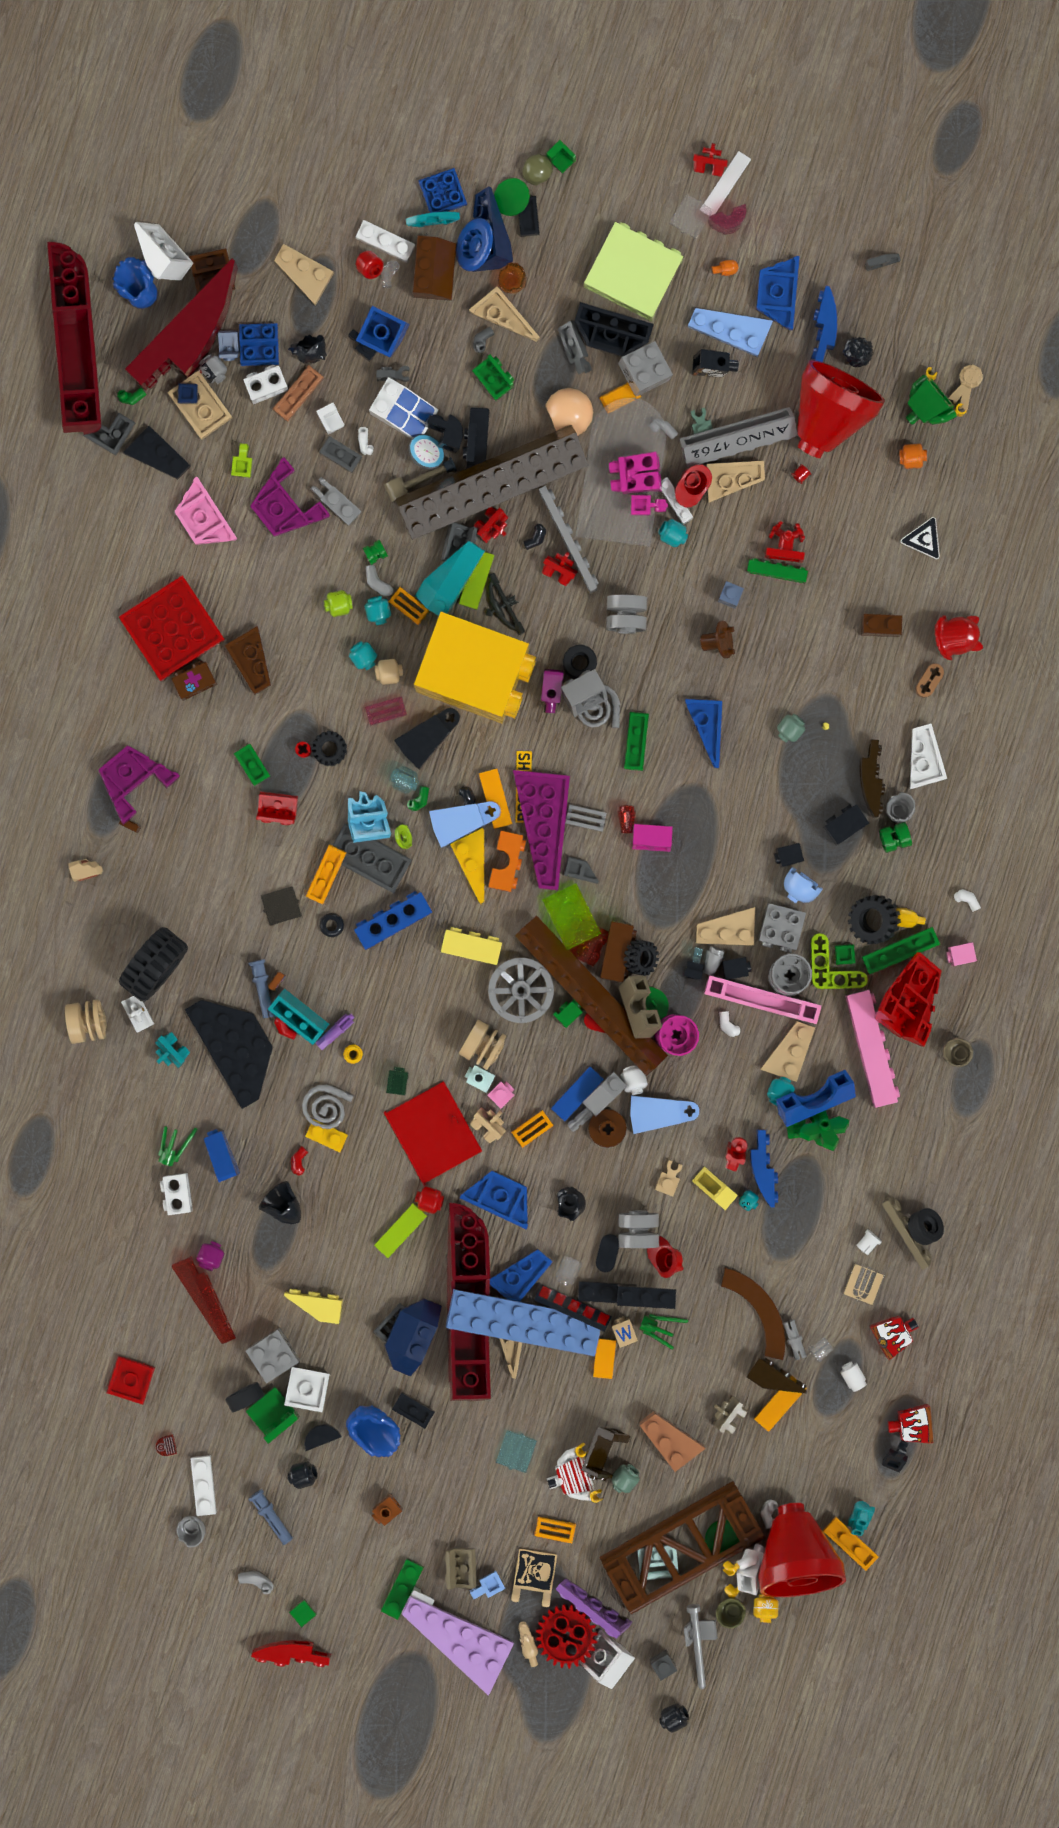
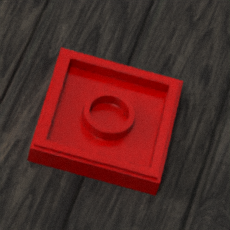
[106,1356,156,1405]

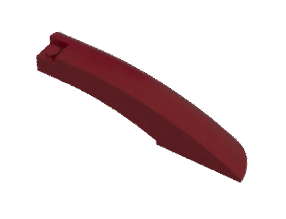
[47,242,101,435]
[447,1203,491,1402]

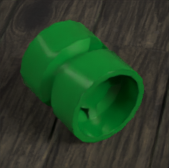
[879,822,912,853]

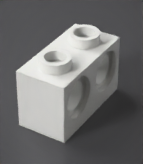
[243,365,288,404]
[160,1173,193,1215]

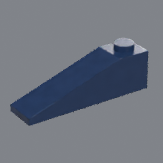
[472,186,513,272]

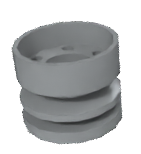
[768,954,812,996]

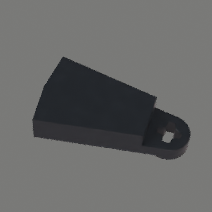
[394,708,460,770]

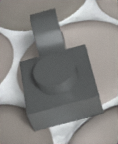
[376,366,410,382]

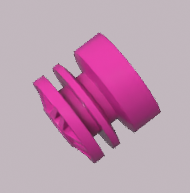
[655,1014,699,1056]

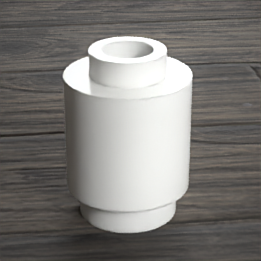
[840,1362,867,1392]

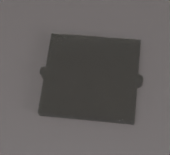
[261,886,302,926]

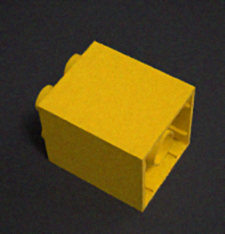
[414,612,536,724]

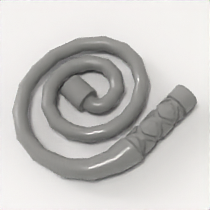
[578,685,620,728]
[302,1084,354,1129]

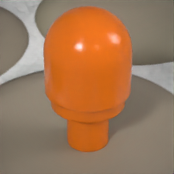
[711,260,739,276]

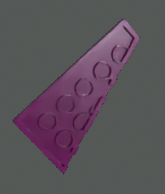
[513,770,570,890]

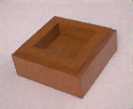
[268,972,286,991]

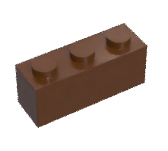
[600,921,637,982]

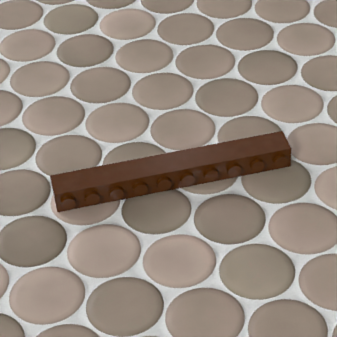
[515,915,668,1076]

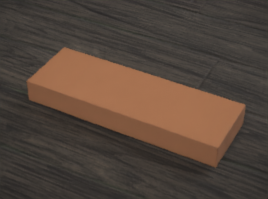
[273,365,324,422]

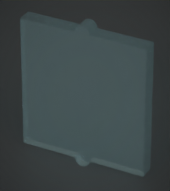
[496,1430,537,1473]

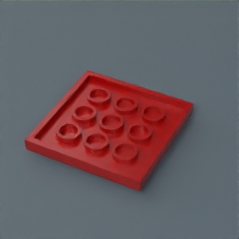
[119,575,225,681]

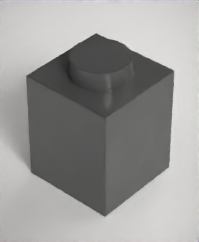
[650,1649,677,1681]

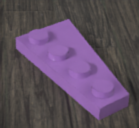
[556,1579,632,1639]

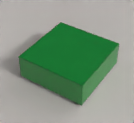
[834,945,855,965]
[289,1599,317,1628]

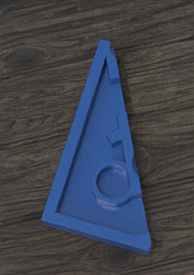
[685,699,722,768]

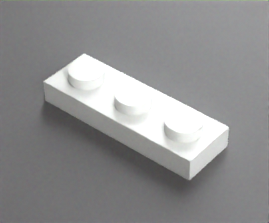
[356,220,415,263]
[191,1455,217,1516]

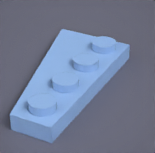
[688,308,773,357]

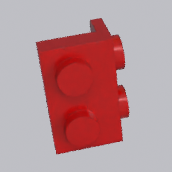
[256,791,298,825]

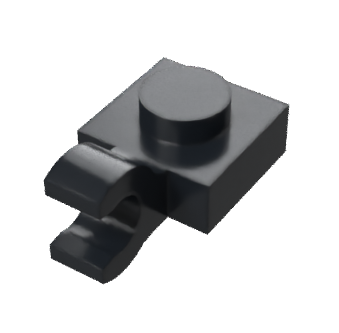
[348,329,378,362]
[882,1440,909,1473]

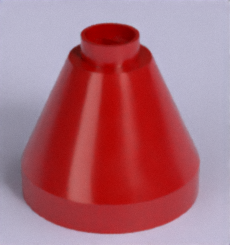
[797,360,885,458]
[758,1503,846,1597]

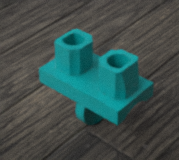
[155,1032,190,1068]
[847,1501,875,1536]

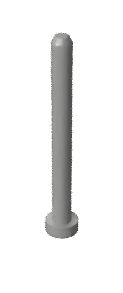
[687,1604,706,1689]

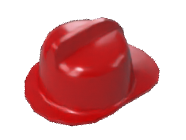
[675,464,712,507]
[647,1236,684,1278]

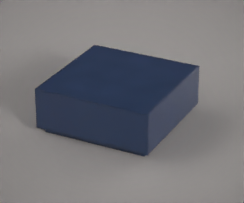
[178,384,198,404]

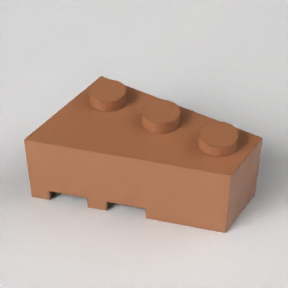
[639,1411,706,1472]

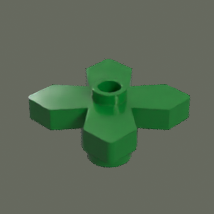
[799,1110,849,1151]

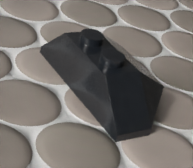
[575,302,654,357]

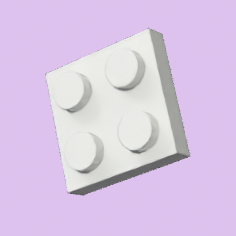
[284,1367,330,1412]

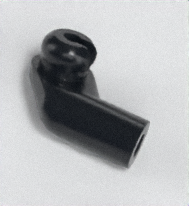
[523,524,546,550]
[459,786,476,806]

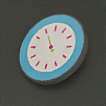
[408,434,445,470]

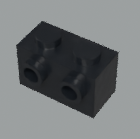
[823,804,869,846]

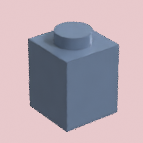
[718,581,744,609]

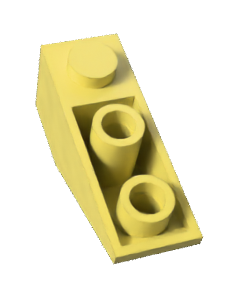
[284,1289,343,1324]

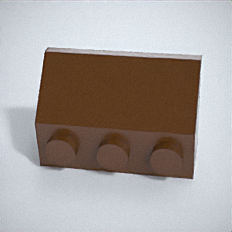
[413,236,456,301]

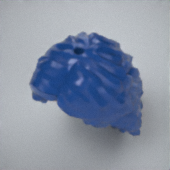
[346,1405,401,1457]

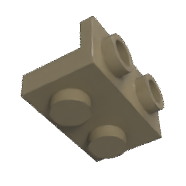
[444,1547,476,1590]

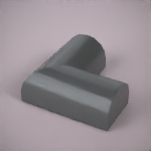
[83,413,136,456]

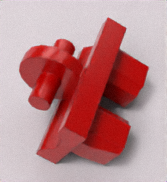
[693,143,728,177]
[473,507,509,543]
[542,552,578,586]
[725,1137,748,1172]

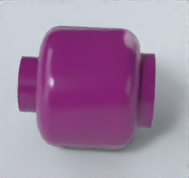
[196,1241,225,1271]

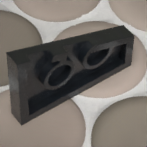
[123,426,191,480]

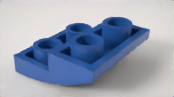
[239,323,279,366]

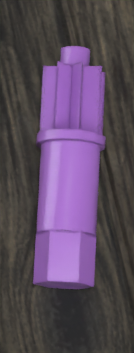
[316,1014,355,1050]

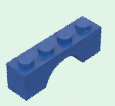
[776,1070,856,1127]

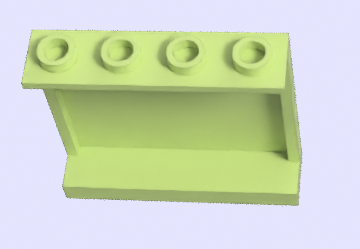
[584,222,683,322]

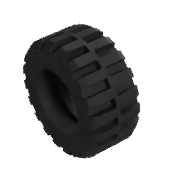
[119,927,188,1002]

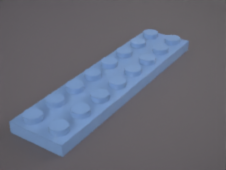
[446,1289,600,1356]

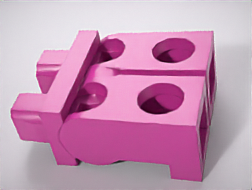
[609,452,662,494]

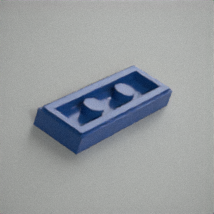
[551,1067,604,1121]

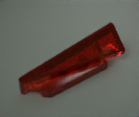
[172,1256,236,1344]

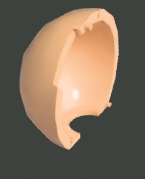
[546,388,594,436]

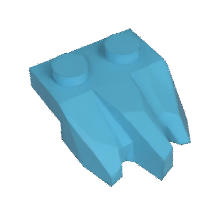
[348,791,391,843]

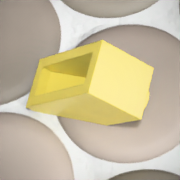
[692,1167,738,1210]

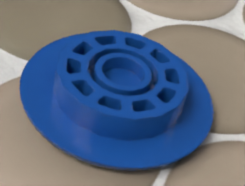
[456,218,493,271]

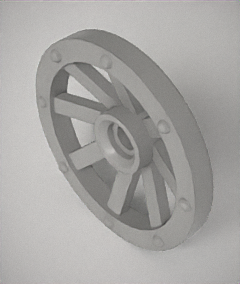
[488,958,554,1023]

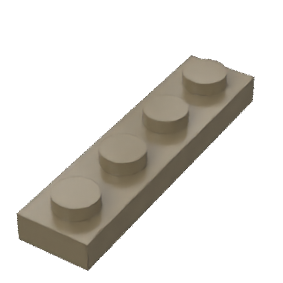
[882,1196,932,1270]

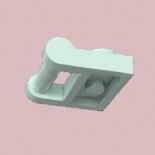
[637,1545,679,1580]

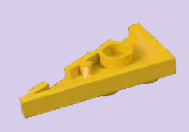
[450,828,484,904]

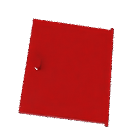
[383,1081,482,1186]

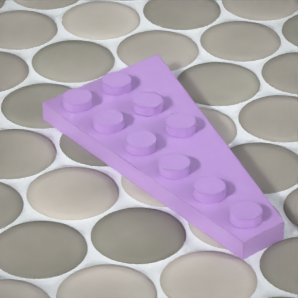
[402,1596,514,1696]

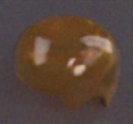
[498,262,527,294]

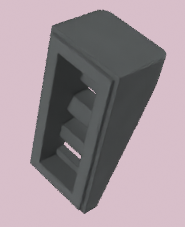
[373,1303,405,1344]

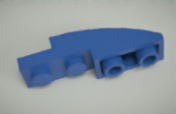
[811,286,837,362]
[749,1129,778,1207]

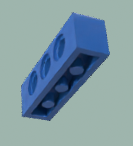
[354,891,433,950]

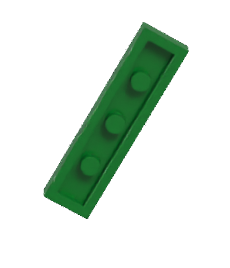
[862,927,940,975]

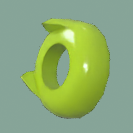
[395,824,412,849]

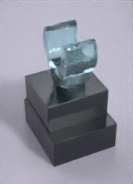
[683,947,704,981]

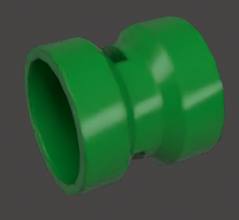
[363,540,388,565]

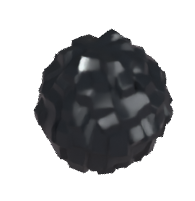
[842,337,873,368]

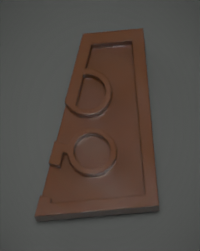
[225,626,271,695]

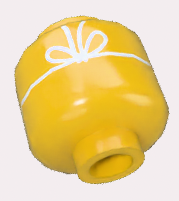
[753,1594,779,1623]

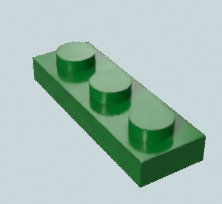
[381,1558,424,1620]

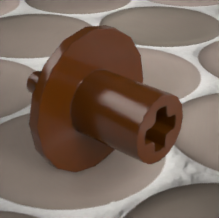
[700,621,735,659]
[588,1109,627,1148]

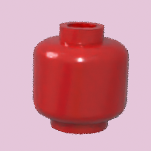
[355,251,384,279]
[415,1187,444,1214]

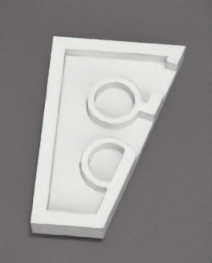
[910,724,947,789]

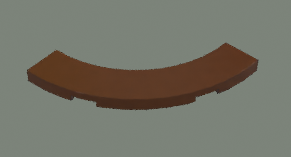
[721,1267,785,1360]

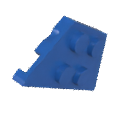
[756,256,800,331]
[460,1171,528,1230]

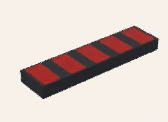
[534,1285,612,1332]

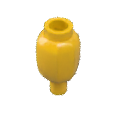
[896,908,926,928]

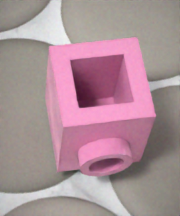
[488,1081,515,1109]

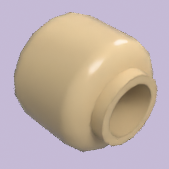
[375,659,403,685]

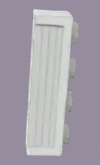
[661,477,693,525]

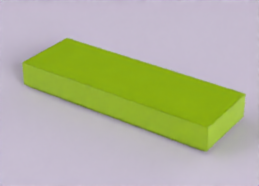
[459,552,494,610]
[374,1203,427,1258]

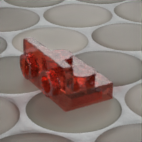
[570,920,608,966]

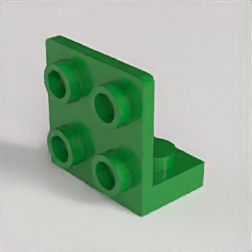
[246,1387,300,1444]

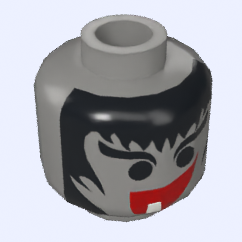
[199,354,227,384]

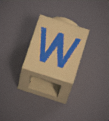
[611,1316,638,1348]

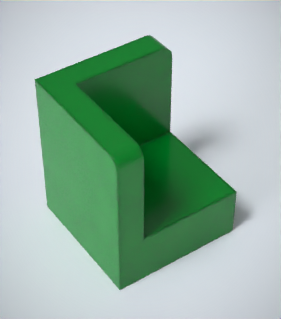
[546,140,576,173]

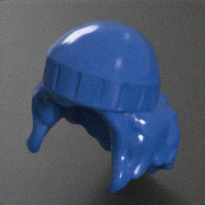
[113,257,158,309]

